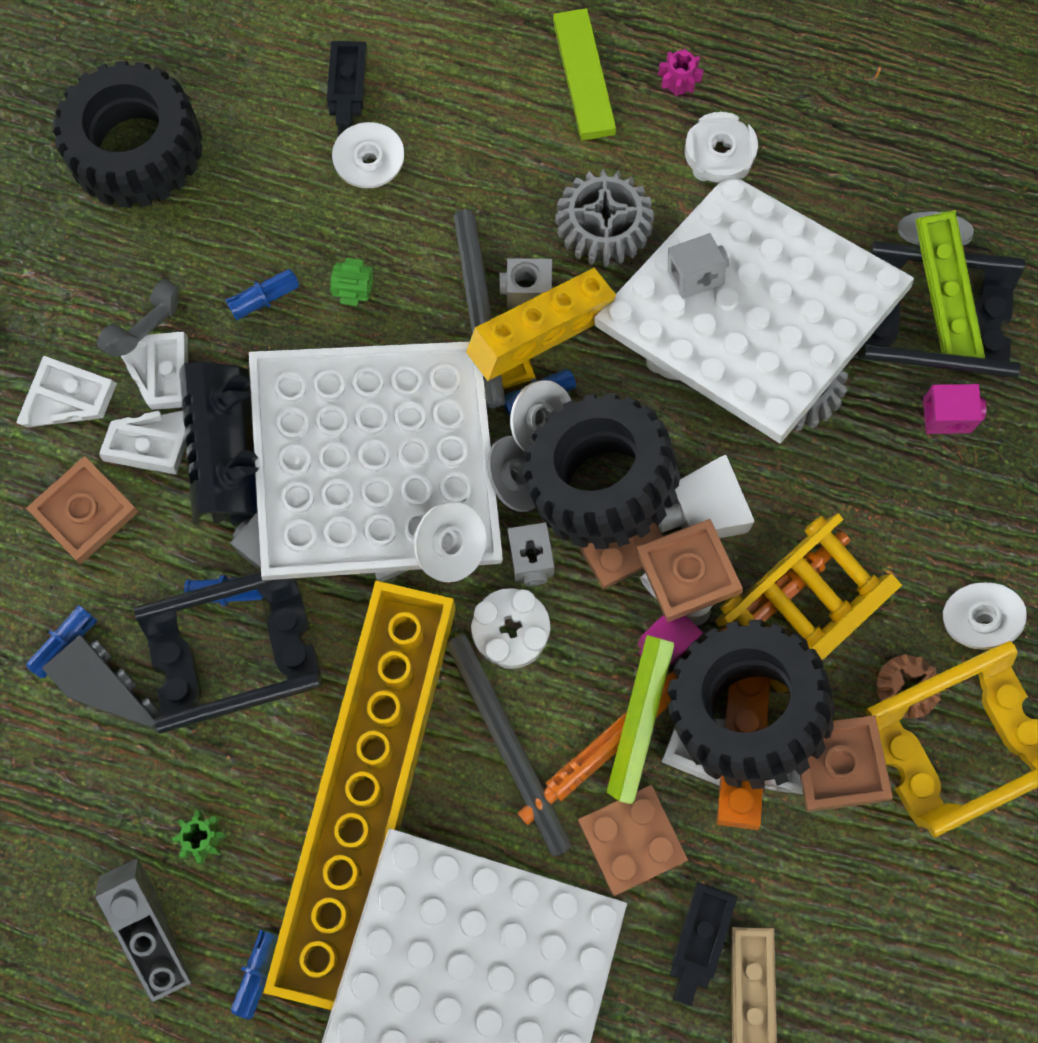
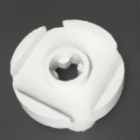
[685,112,758,183]
[471,588,550,669]

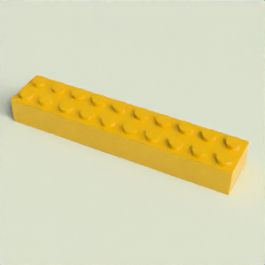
[263,581,456,1010]

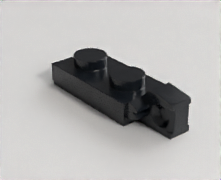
[326,41,368,135]
[670,882,738,1006]

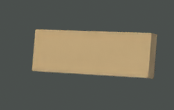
[730,927,777,1043]

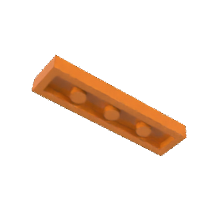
[716,676,770,830]

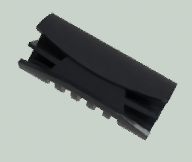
[179,362,260,526]

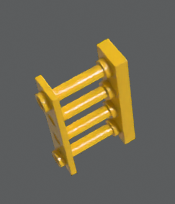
[715,513,902,693]

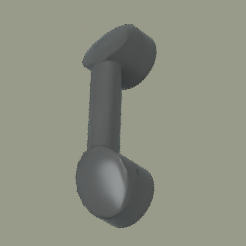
[97,279,180,357]

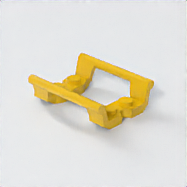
[866,641,1038,838]

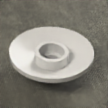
[332,122,404,188]
[510,380,571,452]
[414,502,486,582]
[943,582,1027,650]

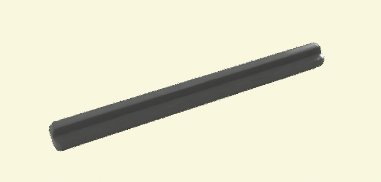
[454,209,505,409]
[447,634,571,856]

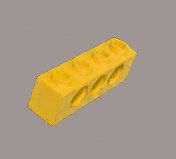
[466,268,617,381]

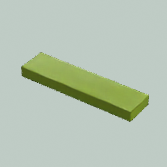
[553,8,616,141]
[915,210,985,358]
[606,635,674,804]

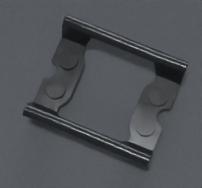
[857,241,1025,378]
[134,572,323,734]

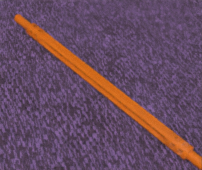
[517,530,850,826]

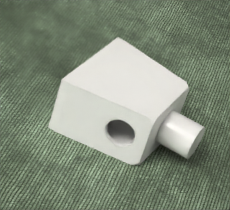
[658,455,755,538]

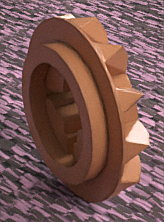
[876,654,941,719]

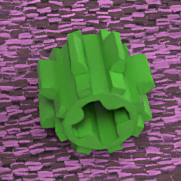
[330,258,373,306]
[172,811,227,864]

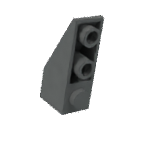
[42,635,162,731]
[95,858,191,1002]

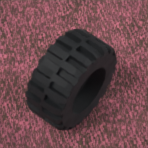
[53,61,203,208]
[523,394,680,549]
[668,620,835,789]

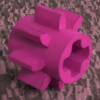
[658,49,703,96]

